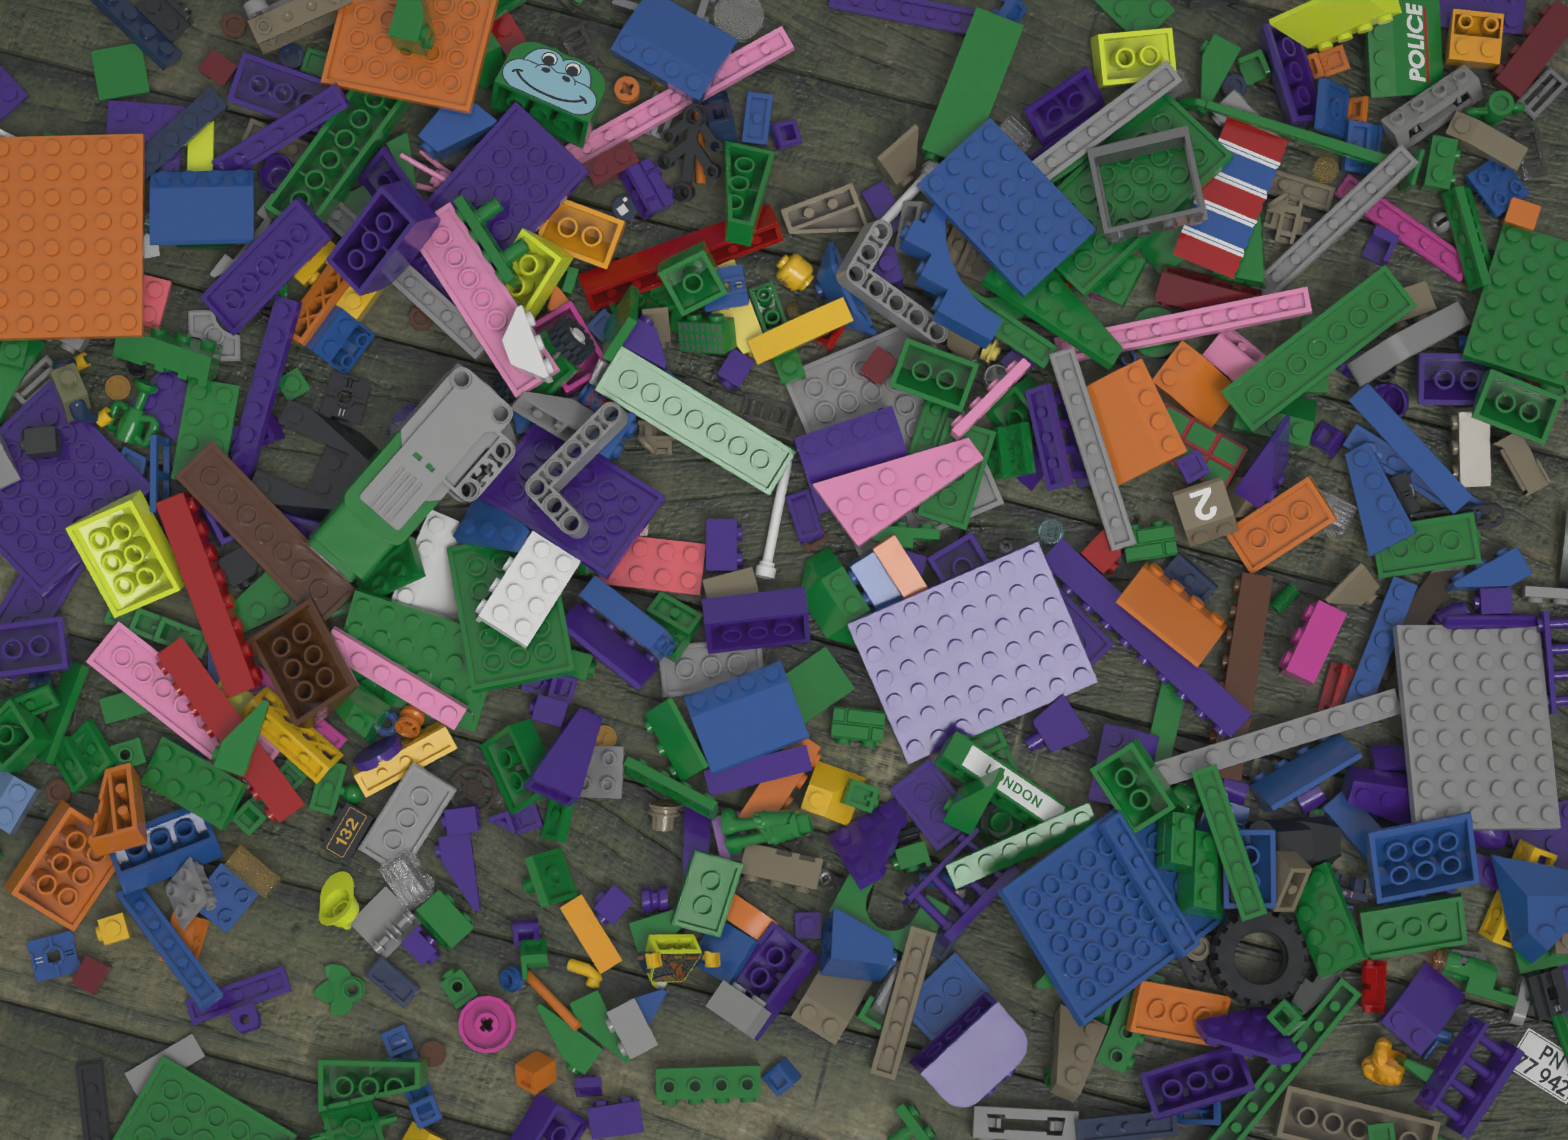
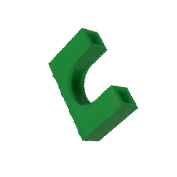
[829,874,950,958]

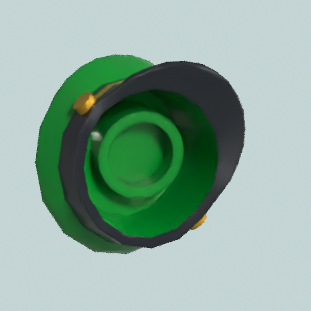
[976,801,1022,843]

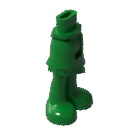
[721,808,814,856]

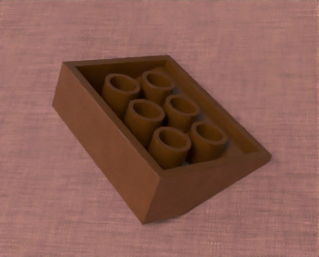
[249,597,359,729]

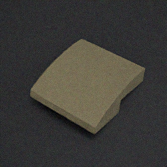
[947,226,992,283]

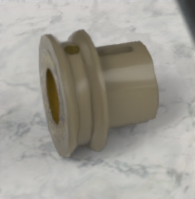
[647,800,681,832]

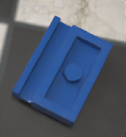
[1341,120,1383,175]

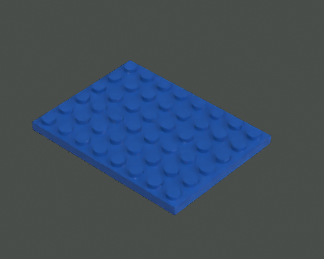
[997,808,1228,1027]

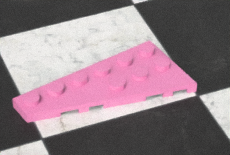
[812,438,984,548]

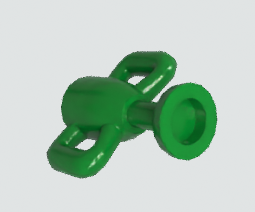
[1463,90,1525,127]
[106,378,159,448]

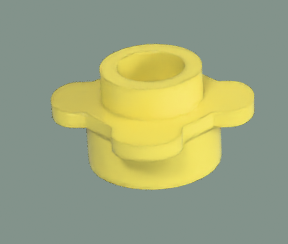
[980,339,1001,366]

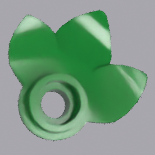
[314,964,366,1016]

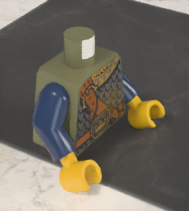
[50,352,114,427]

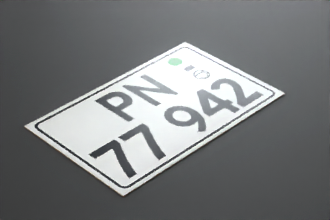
[1513,1028,1568,1104]

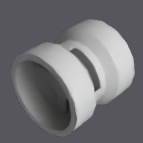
[983,365,1007,389]

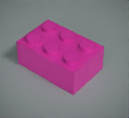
[533,301,608,397]
[1278,600,1347,686]

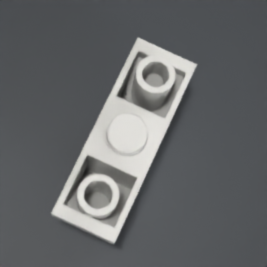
[502,305,554,383]

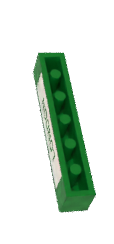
[933,731,1073,847]

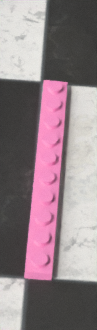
[564,26,795,164]
[1054,287,1313,361]

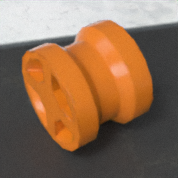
[614,76,640,105]
[395,705,426,738]

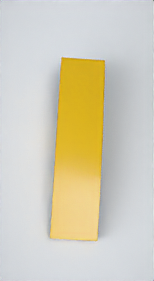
[747,297,854,365]

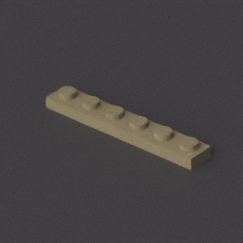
[870,924,938,1081]

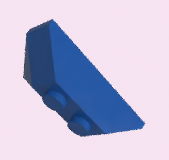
[814,241,877,338]

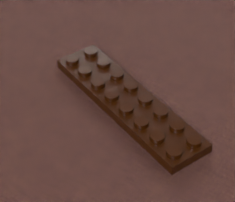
[174,441,355,621]

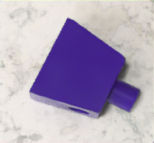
[872,245,903,292]
[1024,694,1090,753]

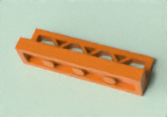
[292,264,350,347]

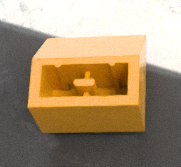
[1444,9,1504,70]

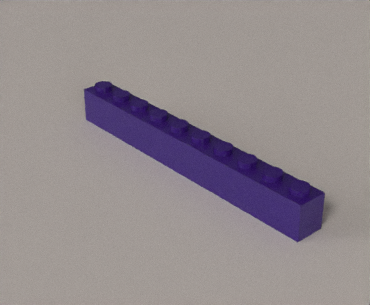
[1044,538,1252,739]

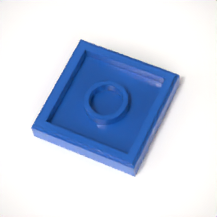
[1314,78,1350,140]
[697,922,758,985]

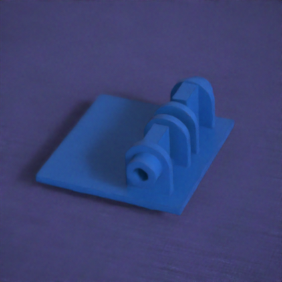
[1465,160,1530,218]
[199,863,260,933]

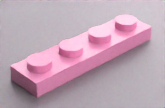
[950,358,1031,441]

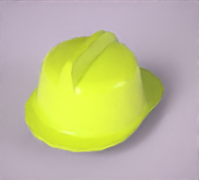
[319,871,359,930]

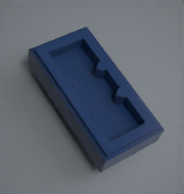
[364,955,421,1009]

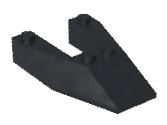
[252,400,379,521]

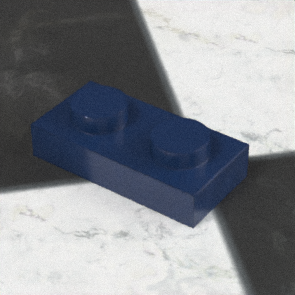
[1164,552,1218,602]

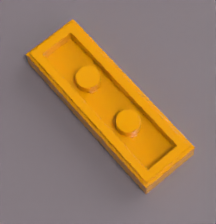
[560,894,623,974]

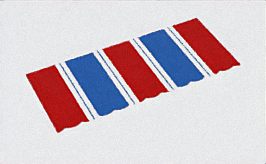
[1173,117,1289,279]

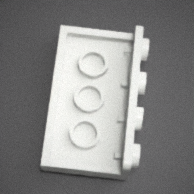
[475,531,581,649]

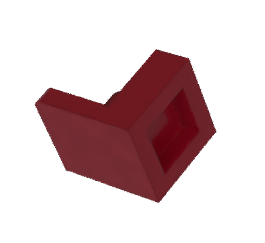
[198,49,238,87]
[859,346,898,389]
[71,956,112,995]

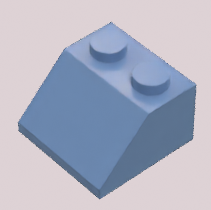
[0,771,41,835]

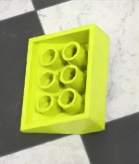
[1269,0,1402,51]
[65,490,185,618]

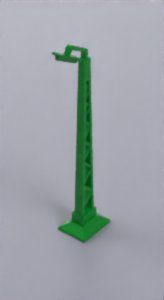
[1176,98,1425,193]

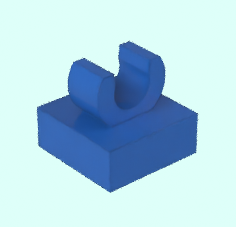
[993,0,1028,23]

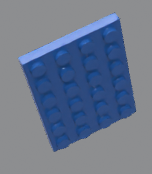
[916,118,1097,298]

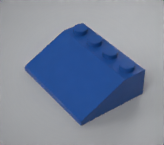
[610,0,738,104]
[149,169,256,245]
[684,660,810,775]
[1249,733,1363,813]
[1367,811,1480,904]

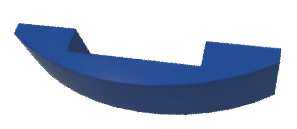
[380,1024,443,1130]

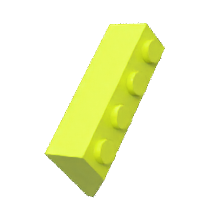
[496,229,574,319]

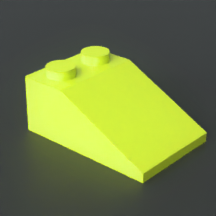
[1090,28,1177,88]

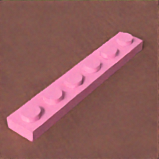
[331,626,469,730]

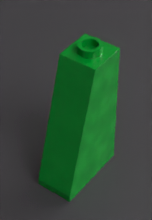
[1213,211,1267,289]

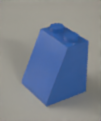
[418,102,497,161]
[820,909,897,983]

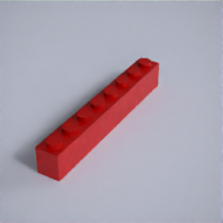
[578,204,784,312]
[155,492,263,698]
[156,637,306,824]

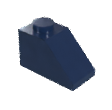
[703,91,738,148]

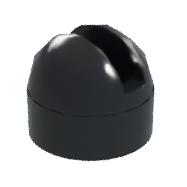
[126,362,147,382]

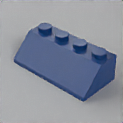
[110,808,223,895]

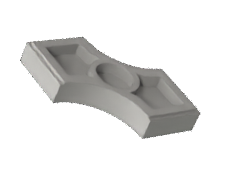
[188,310,241,362]

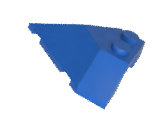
[1491,854,1568,964]

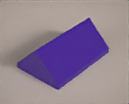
[1021,66,1106,146]
[359,147,427,204]

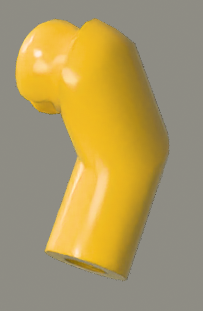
[567,958,602,989]

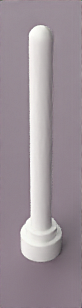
[861,160,939,254]
[754,460,792,580]

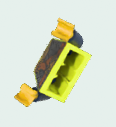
[637,934,720,989]

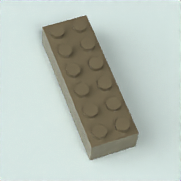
[1272,1085,1441,1140]

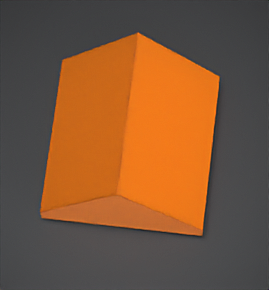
[1347,96,1369,123]
[545,286,570,315]

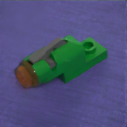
[1431,948,1518,1007]

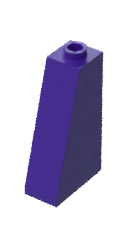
[523,708,603,807]

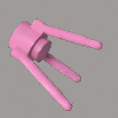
[399,149,452,193]

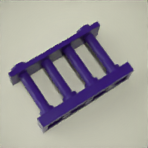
[1025,384,1090,491]
[1536,611,1568,715]
[901,828,1020,947]
[1414,1016,1525,1139]

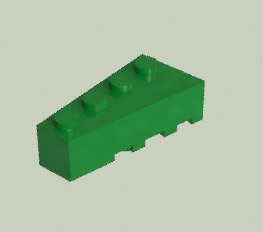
[723,141,775,247]
[112,326,223,387]
[318,1056,428,1112]

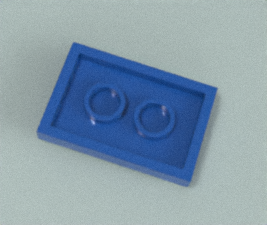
[913,952,990,1041]

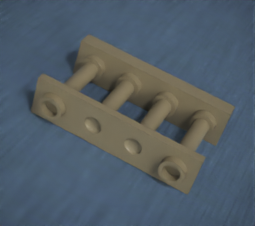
[248,0,352,57]

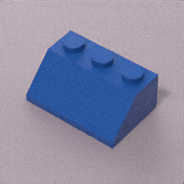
[1223,828,1277,908]

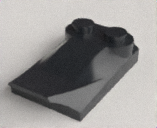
[1248,816,1341,868]

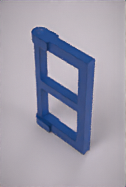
[150,435,172,516]

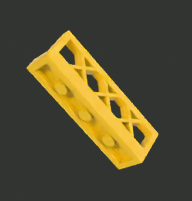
[240,686,344,784]
[351,721,457,797]
[1478,839,1557,949]

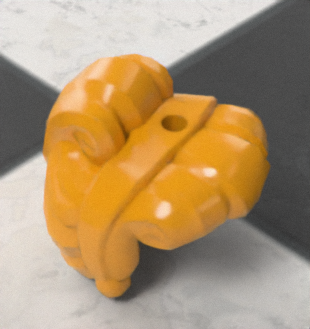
[1361,1037,1407,1086]

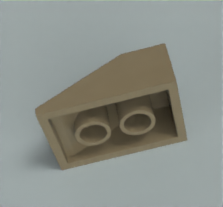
[791,969,872,1045]

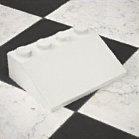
[391,510,466,620]

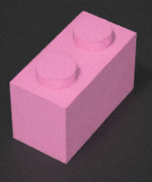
[1202,330,1266,382]

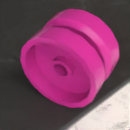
[458,995,517,1053]

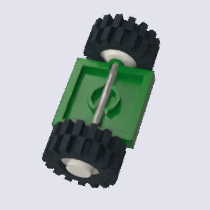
[493,316,596,416]

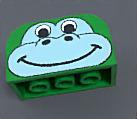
[490,42,605,149]

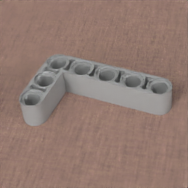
[836,219,948,345]
[1347,301,1471,387]
[525,402,628,539]

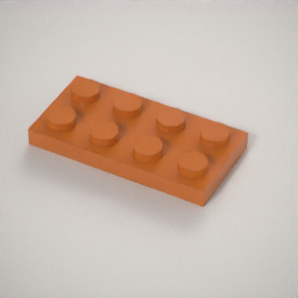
[1226,476,1338,574]
[1125,980,1231,1048]

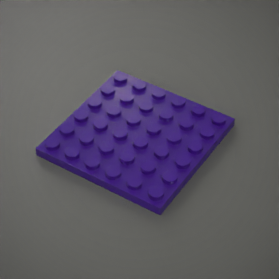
[0,380,150,597]

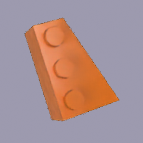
[88,763,148,857]

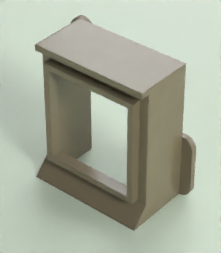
[1492,434,1551,497]

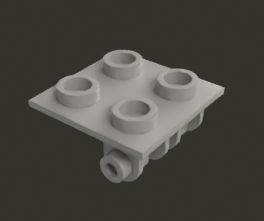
[580,746,625,799]
[165,857,217,930]
[351,886,421,958]

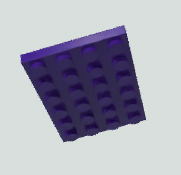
[479,423,666,580]

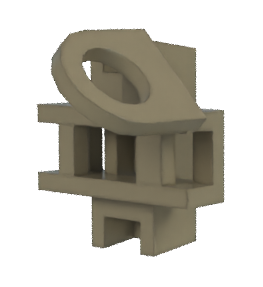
[1263,192,1311,245]
[635,421,678,457]

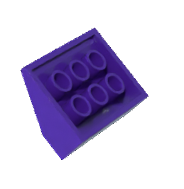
[794,406,908,515]

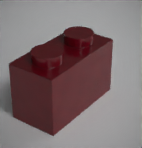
[583,139,640,191]

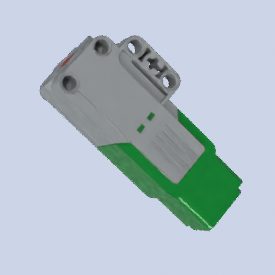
[304,363,515,582]

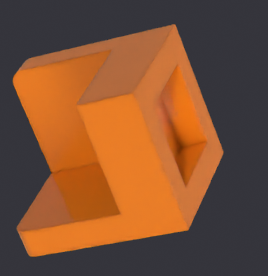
[1500,197,1541,232]
[515,1051,556,1095]

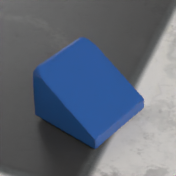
[761,1057,801,1097]

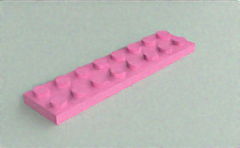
[420,202,561,398]
[86,621,280,789]

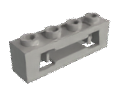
[1381,64,1484,149]
[972,1105,1079,1140]

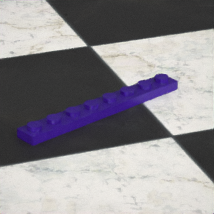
[230,295,302,481]

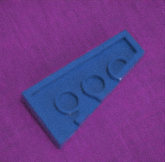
[1345,442,1416,557]

